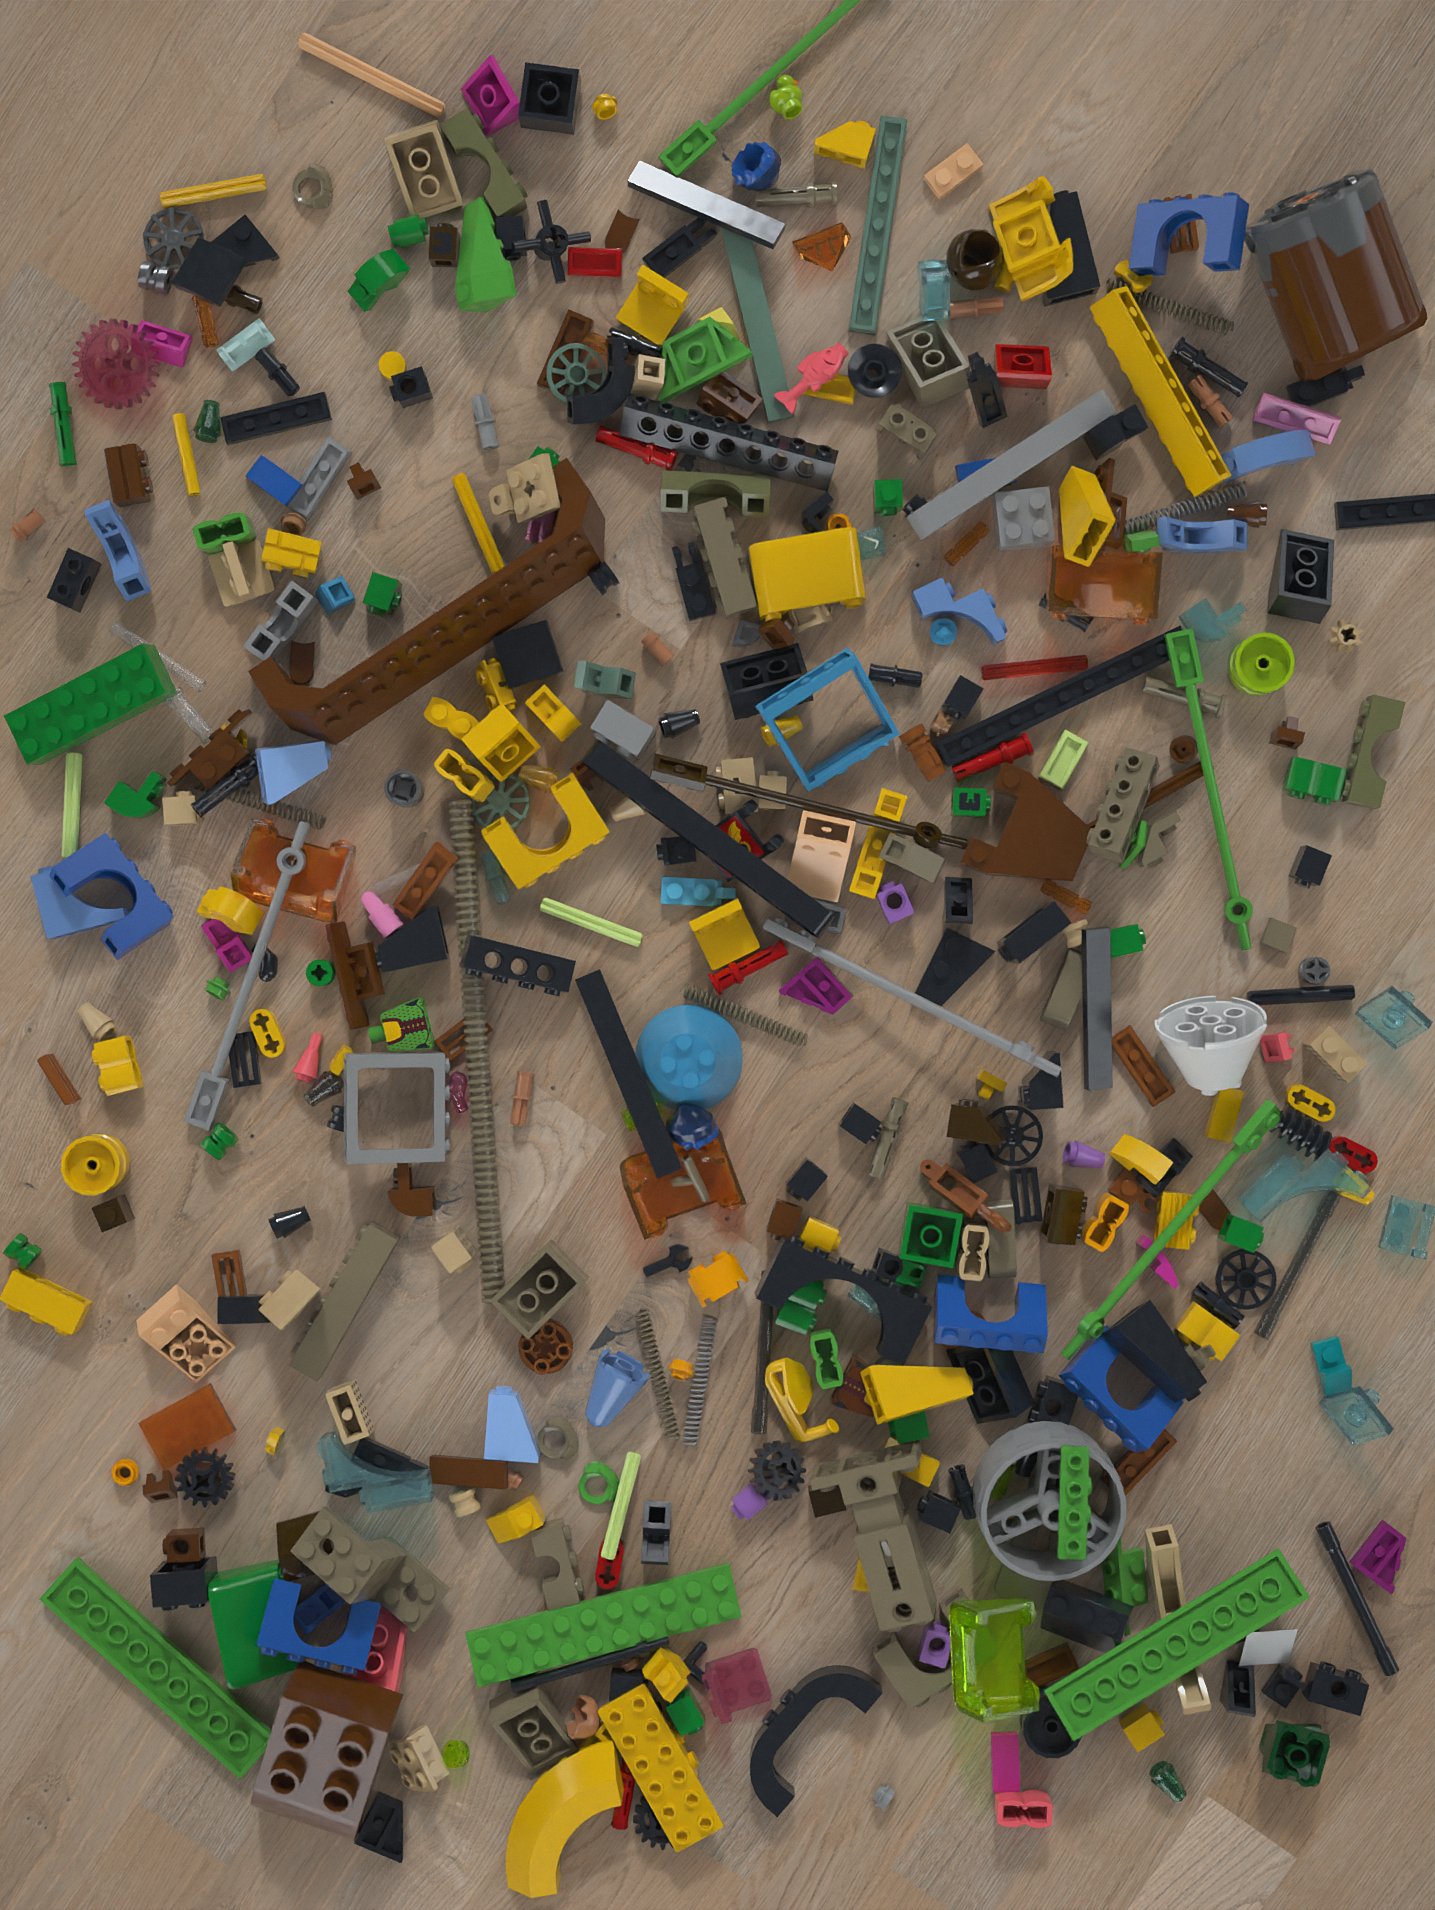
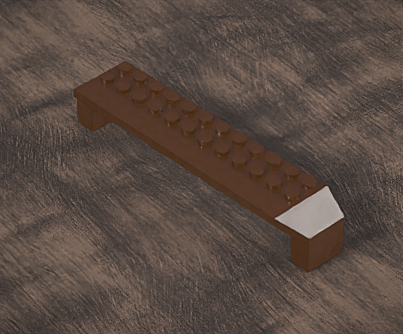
[248,458,605,745]

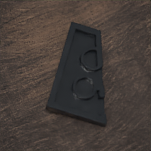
[914,928,995,1006]

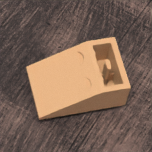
[788,810,856,903]
[136,1284,236,1383]

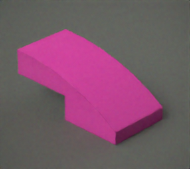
[201,919,252,973]
[1137,1234,1179,1289]
[991,1731,1020,1792]

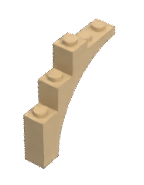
[1145,1524,1211,1715]

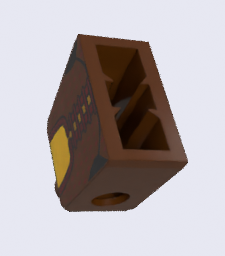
[830,1354,874,1417]

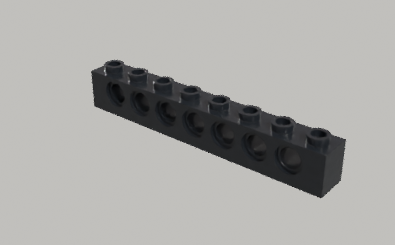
[619,394,839,492]

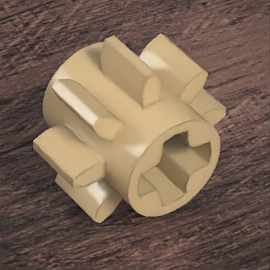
[1327,619,1363,653]

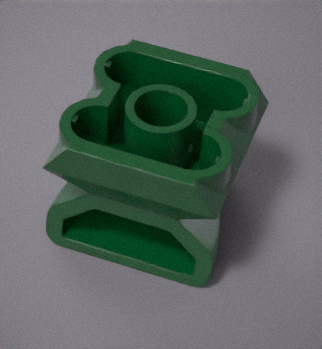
[1259,1720,1330,1787]

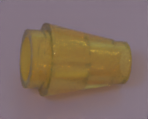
[518,764,560,793]

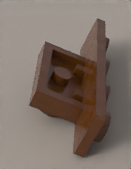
[1091,458,1128,564]
[167,709,253,789]
[325,921,385,1030]

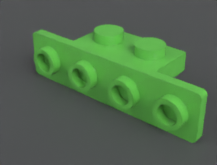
[1057,1445,1092,1560]
[1101,1537,1149,1637]

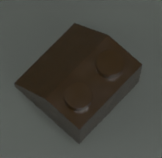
[946,1099,1007,1146]
[1040,1183,1088,1245]
[276,1511,334,1582]

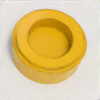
[379,351,407,380]

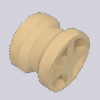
[1062,919,1088,948]
[448,1487,481,1517]

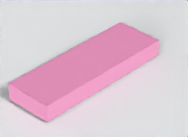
[1253,392,1341,445]

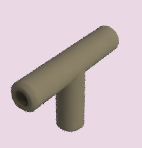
[670,1155,711,1202]

